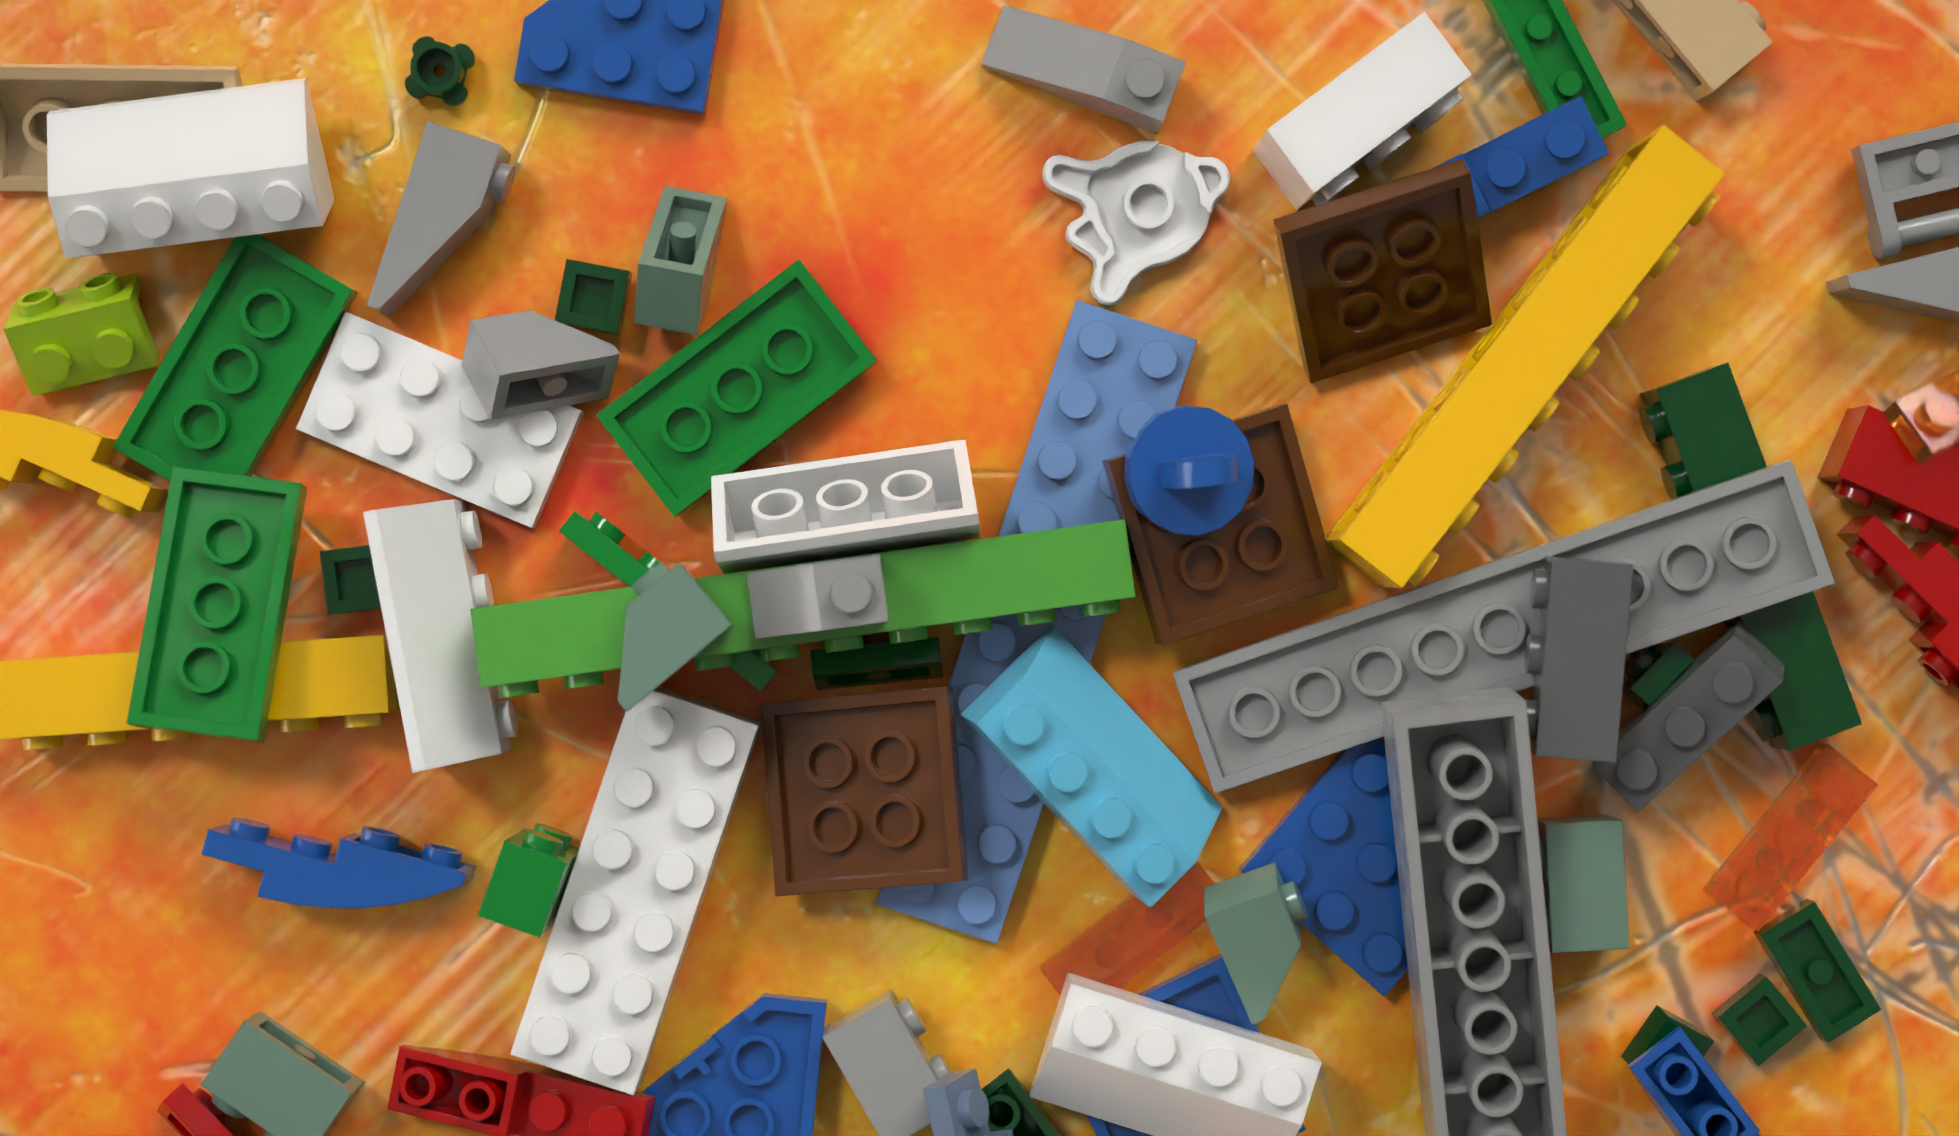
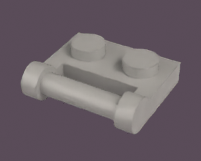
[1851,122,1959,259]

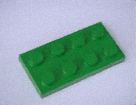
[112,234,358,480]
[596,259,878,517]
[126,467,307,743]

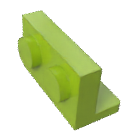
[3,273,160,397]

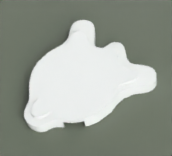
[1042,141,1230,307]

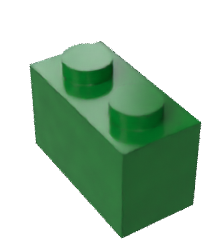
[478,823,579,938]

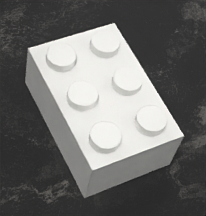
[1252,12,1472,210]

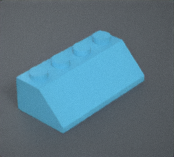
[960,625,1222,908]

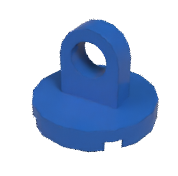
[1124,406,1254,535]

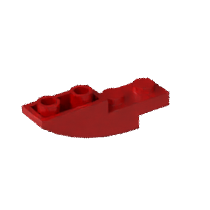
[1836,515,1959,690]
[387,1045,656,1136]

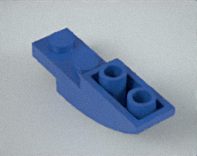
[1436,96,1609,220]
[201,817,477,908]
[1627,1027,1760,1136]

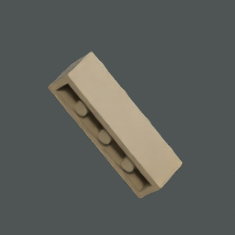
[1612,0,1773,102]

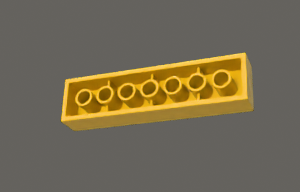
[1325,125,1725,588]

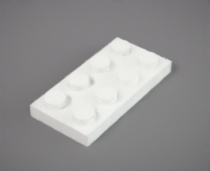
[296,311,584,528]

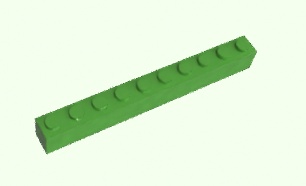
[470,519,1136,698]

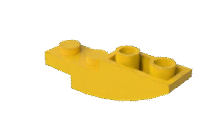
[0,410,169,518]

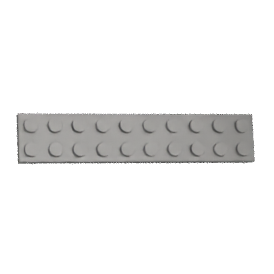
[1173,460,1835,793]

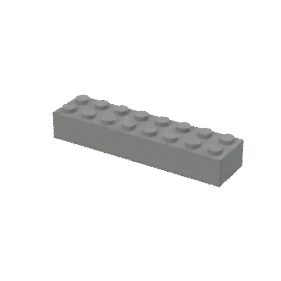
[1381,686,1567,1136]

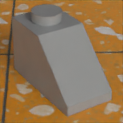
[461,310,620,420]
[747,554,889,639]

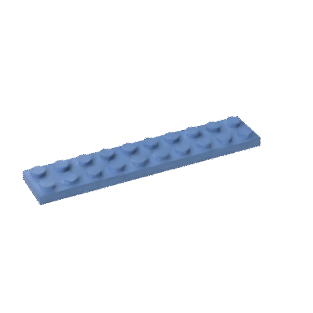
[876,300,1197,944]

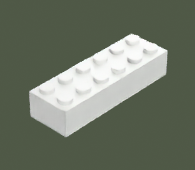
[510,687,762,1096]

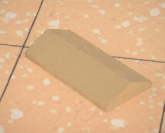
[0,63,243,192]

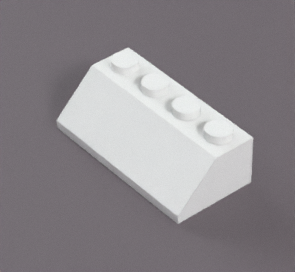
[47,78,335,259]
[711,439,980,574]
[363,499,518,773]
[1029,972,1321,1136]

